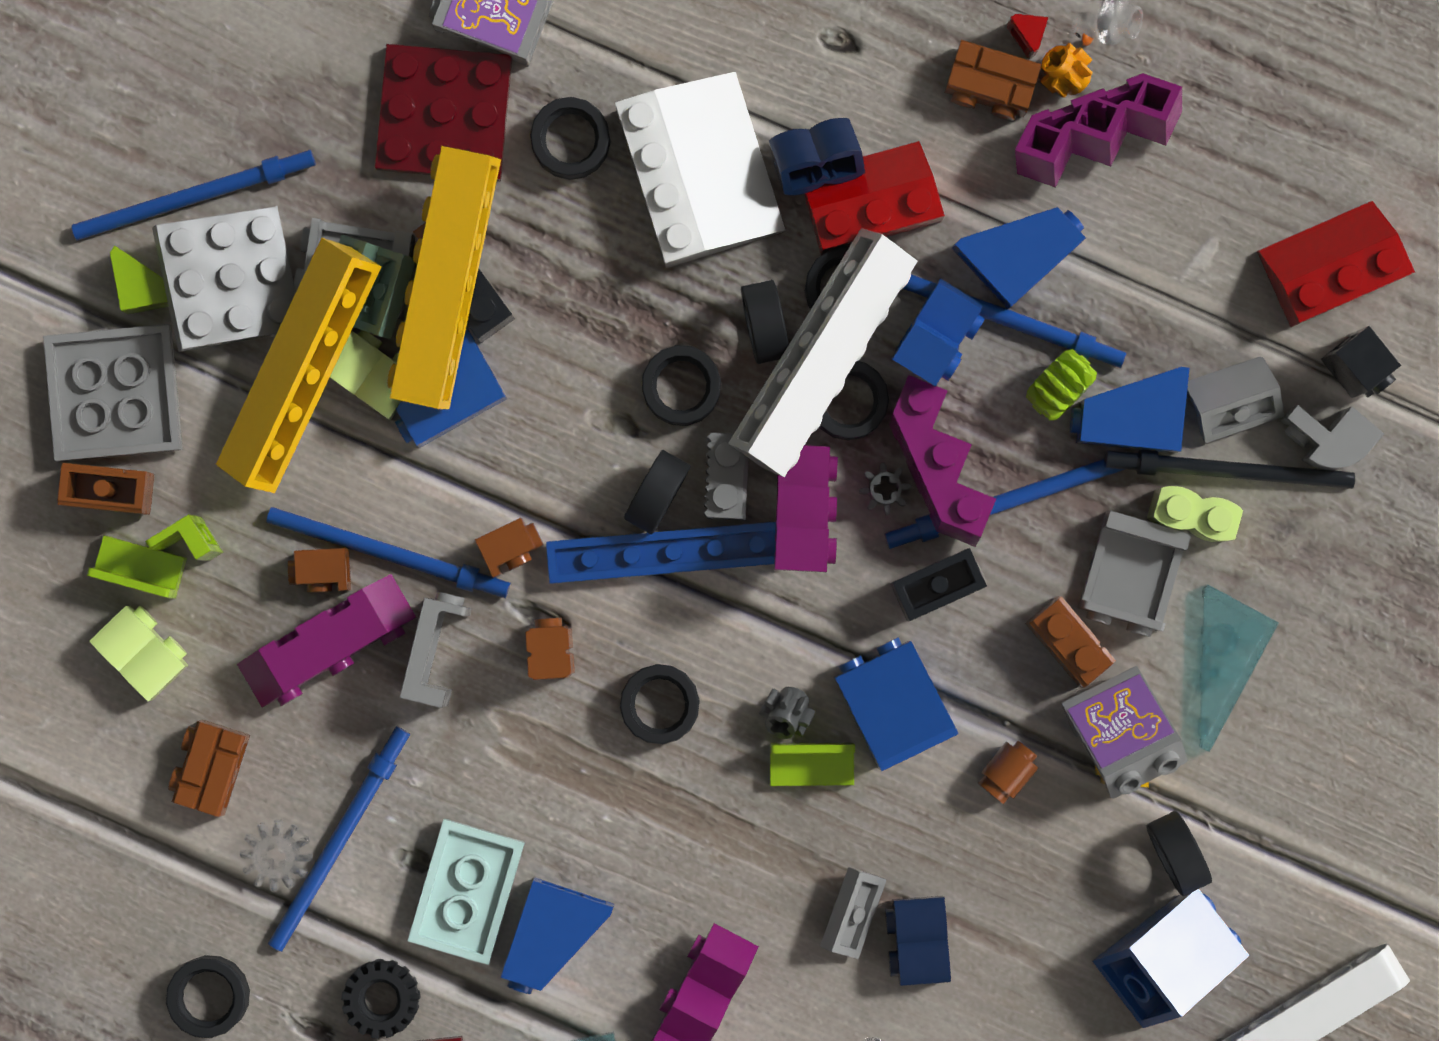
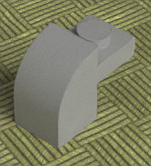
[1280,405,1384,470]

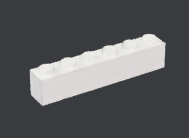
[728,228,917,477]

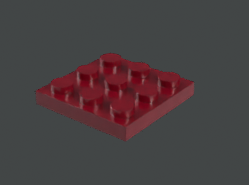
[375,44,512,181]

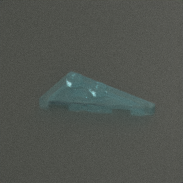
[1198,584,1279,752]

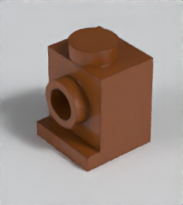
[475,518,544,578]
[288,548,351,593]

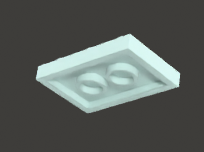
[408,819,525,965]

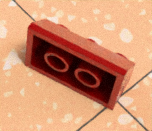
[804,141,945,255]
[1257,201,1415,327]

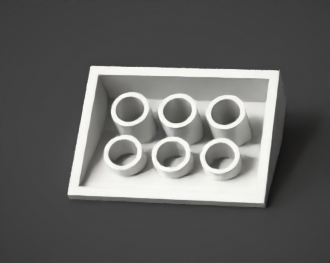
[615,72,785,268]

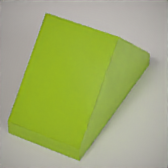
[110,245,169,315]

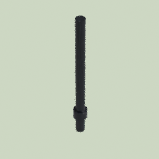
[1104,450,1355,489]

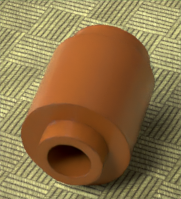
[978,740,1039,805]

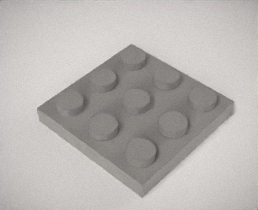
[152,206,295,352]
[43,324,183,462]

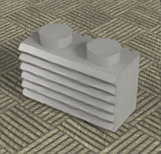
[704,433,748,520]

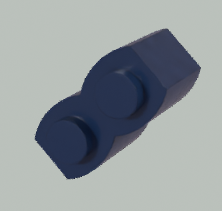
[769,118,865,195]
[885,895,951,986]

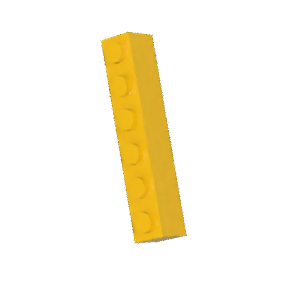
[387,146,501,409]
[215,238,381,493]

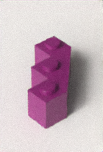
[1015,73,1182,188]
[889,375,996,547]
[774,445,838,573]
[237,574,416,708]
[651,923,759,1041]

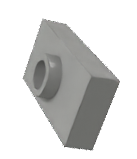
[820,867,887,959]

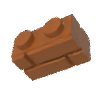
[944,40,1042,121]
[57,463,154,515]
[1025,596,1116,688]
[525,618,575,680]
[168,720,250,817]

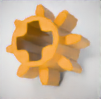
[1041,43,1093,98]

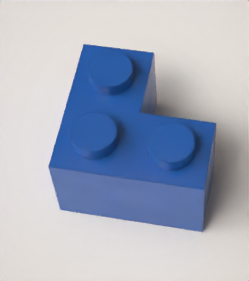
[892,278,985,387]

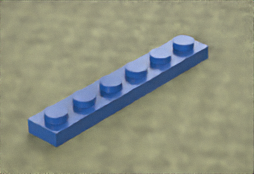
[546,522,776,584]

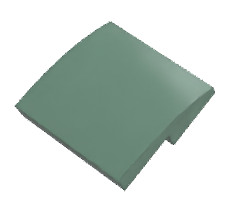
[339,235,415,340]

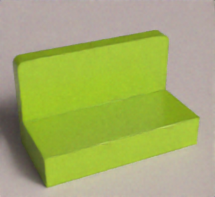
[145,514,224,561]
[87,535,187,598]
[770,743,855,786]

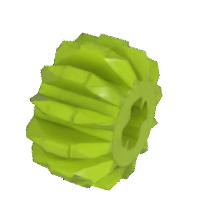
[1026,349,1097,421]

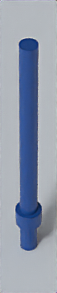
[72,150,316,241]
[902,274,1126,368]
[884,459,1125,549]
[266,507,511,599]
[268,726,411,952]

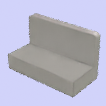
[1187,357,1284,444]

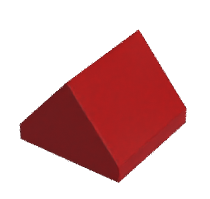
[1007,14,1048,59]

